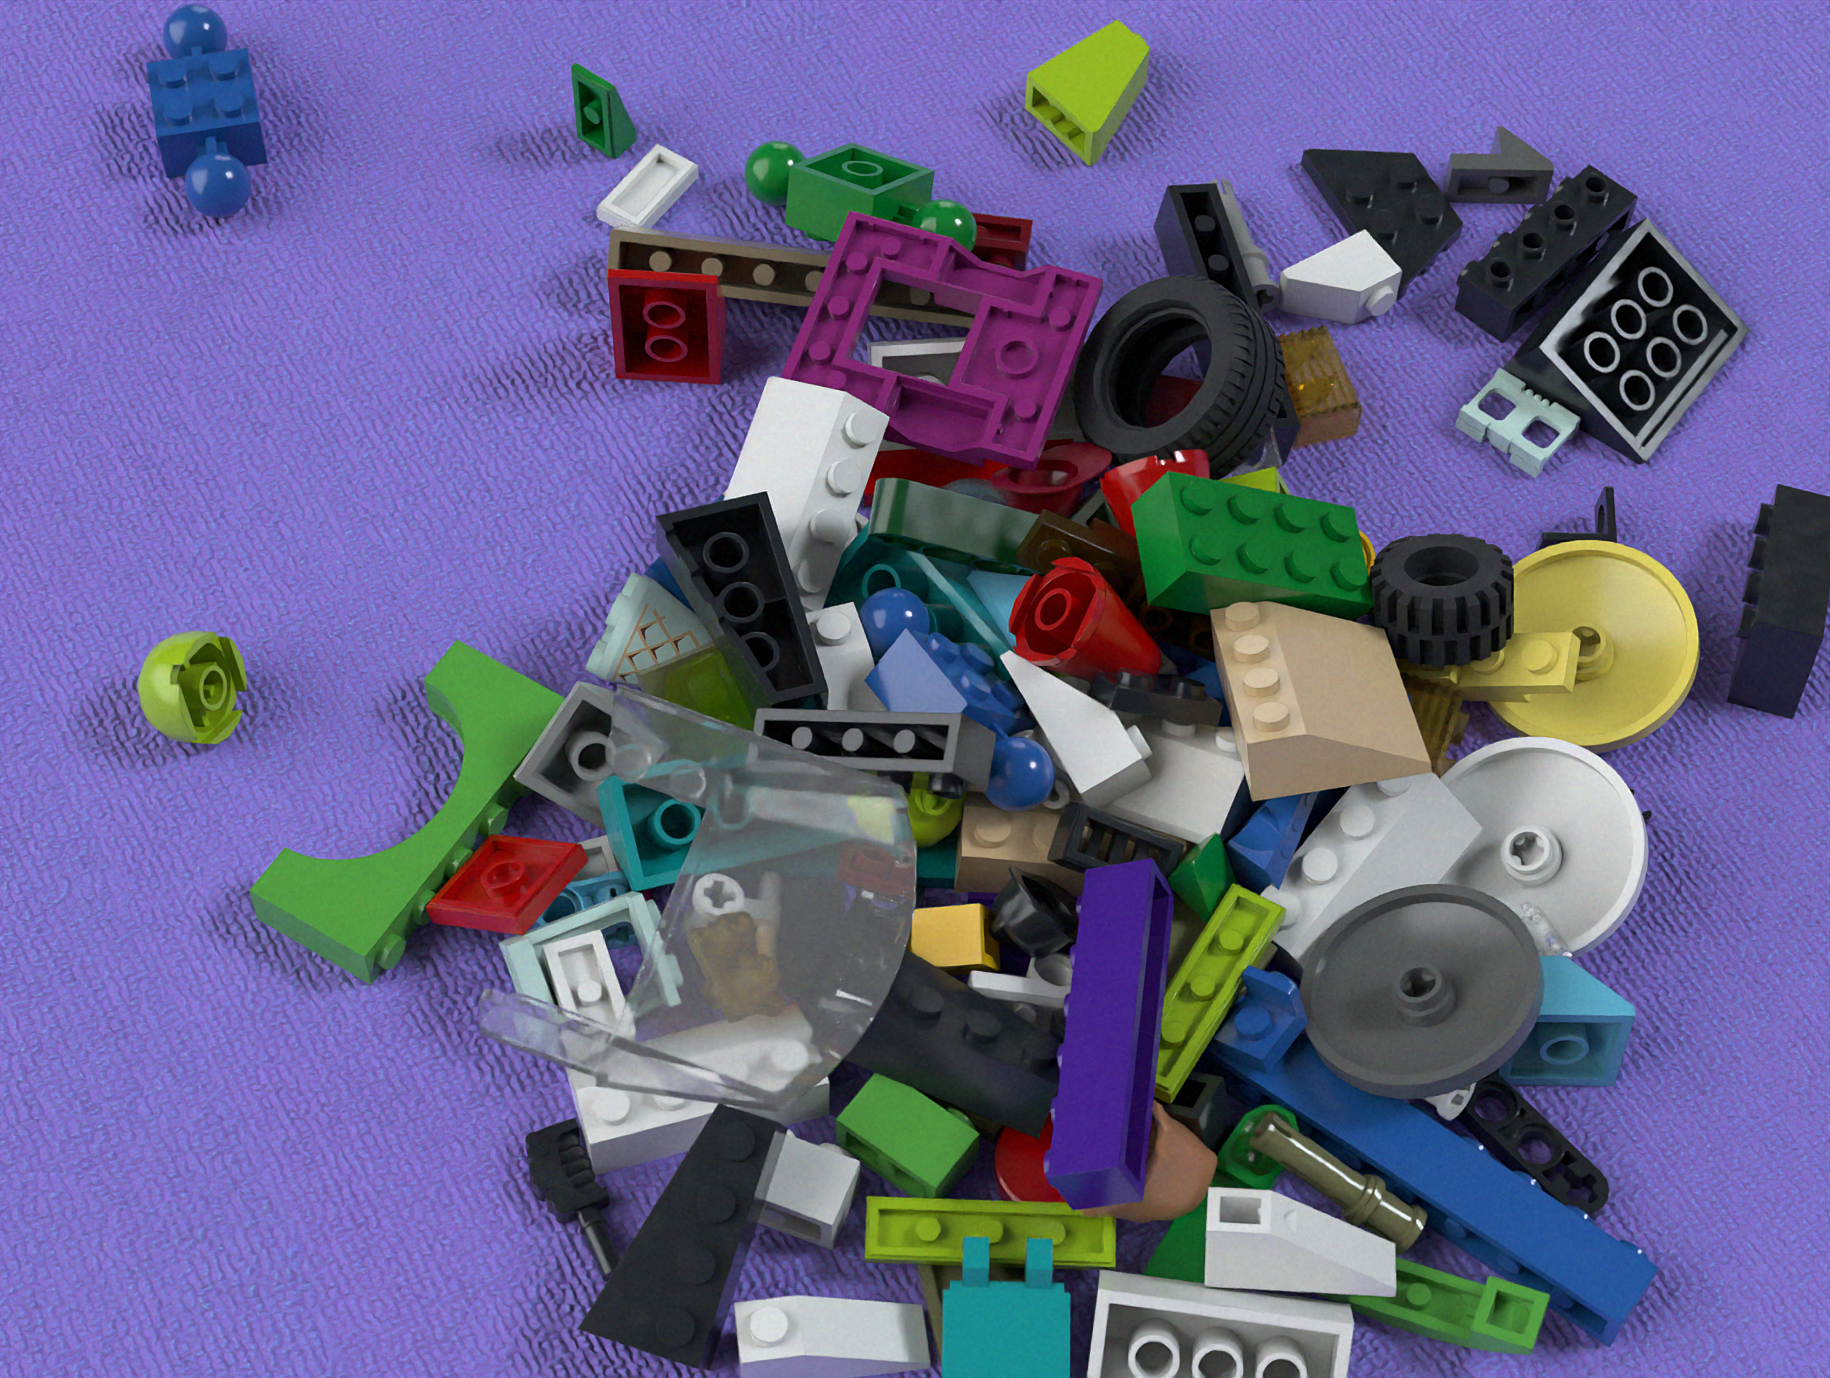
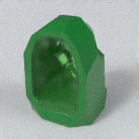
[1216,1104,1299,1191]

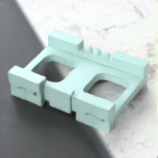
[1455,368,1581,478]

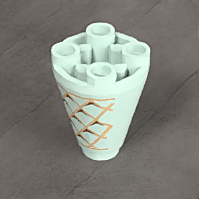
[585,572,713,687]

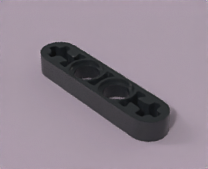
[1455,1071,1609,1221]

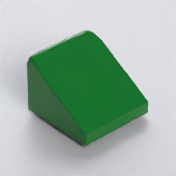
[1167,832,1238,924]

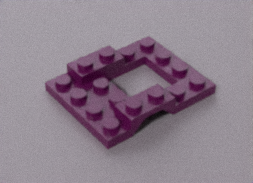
[780,210,1103,472]

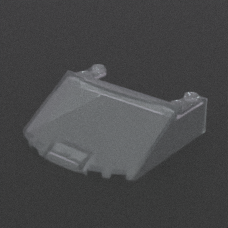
[480,685,917,1112]

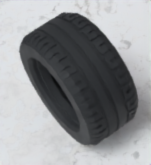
[1073,274,1285,480]

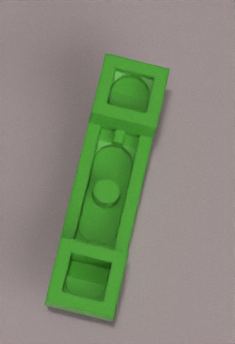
[1318,1257,1550,1355]

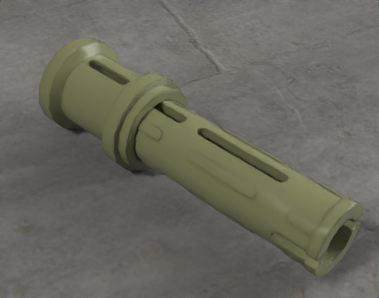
[1250,1112,1427,1256]

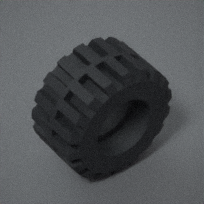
[1370,533,1514,667]

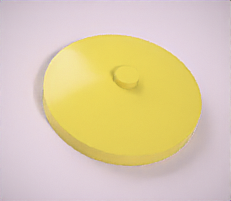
[1485,540,1700,754]

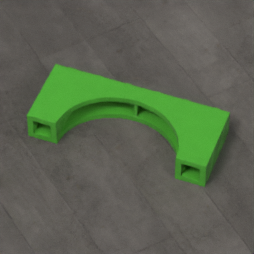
[249,640,565,985]

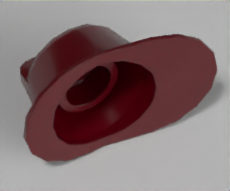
[990,443,1112,519]

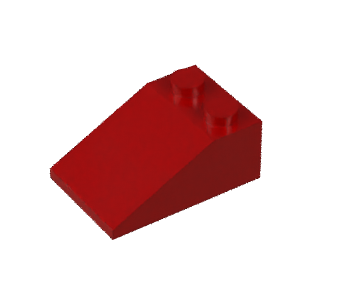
[607,269,726,385]

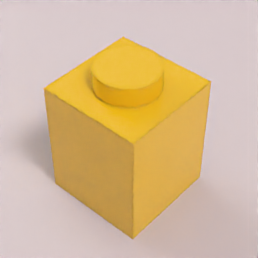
[905,903,1000,976]

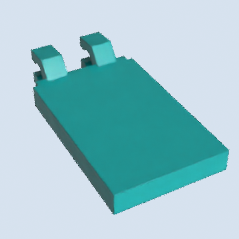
[941,1237,1070,1378]

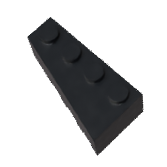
[1727,484,1830,719]
[655,491,829,711]
[811,925,1064,1139]
[578,1103,788,1371]

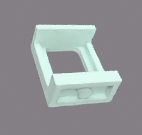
[498,891,686,1060]

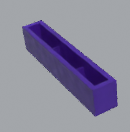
[1044,858,1175,1210]

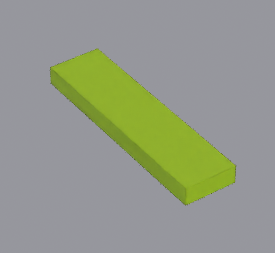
[1154,883,1286,1105]
[865,1196,1116,1271]

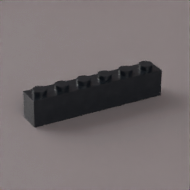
[1153,183,1301,469]

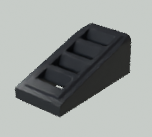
[1047,802,1185,880]

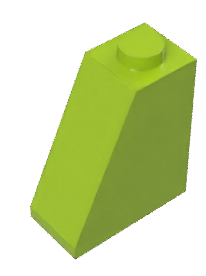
[1025,19,1150,167]

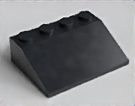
[1504,217,1750,465]

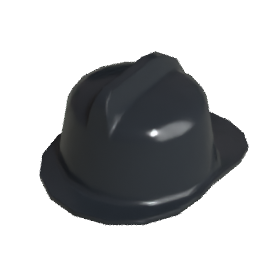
[989,865,1079,959]

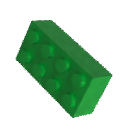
[1131,471,1375,622]

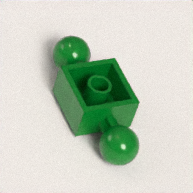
[744,140,977,252]

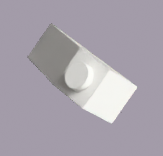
[805,602,886,711]
[1000,650,1153,810]
[734,1295,931,1378]

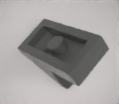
[1443,126,1554,204]

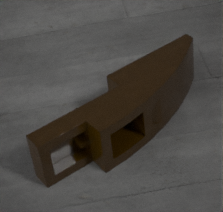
[1016,509,1215,662]

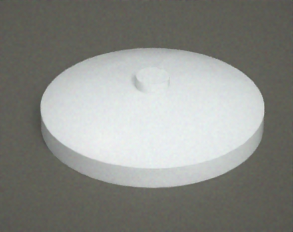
[1440,736,1649,960]

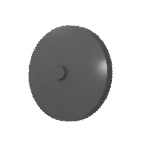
[1299,884,1545,1099]

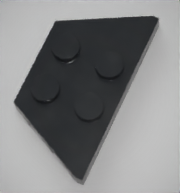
[1301,148,1463,301]

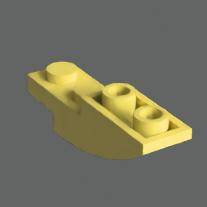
[1394,632,1581,703]

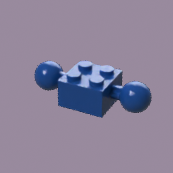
[146,4,268,218]
[858,588,1055,813]

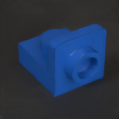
[1213,965,1309,1075]

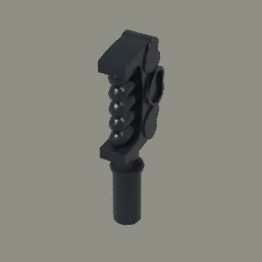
[525,1118,621,1282]

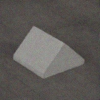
[513,681,674,831]

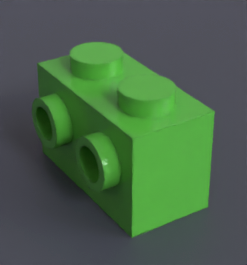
[836,1073,980,1199]

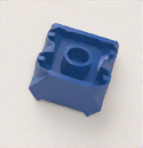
[1223,791,1319,896]

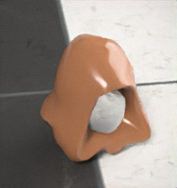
[1079,1100,1218,1224]

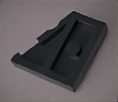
[1091,667,1223,727]

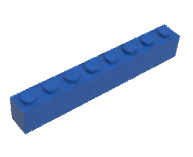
[1197,995,1660,1347]

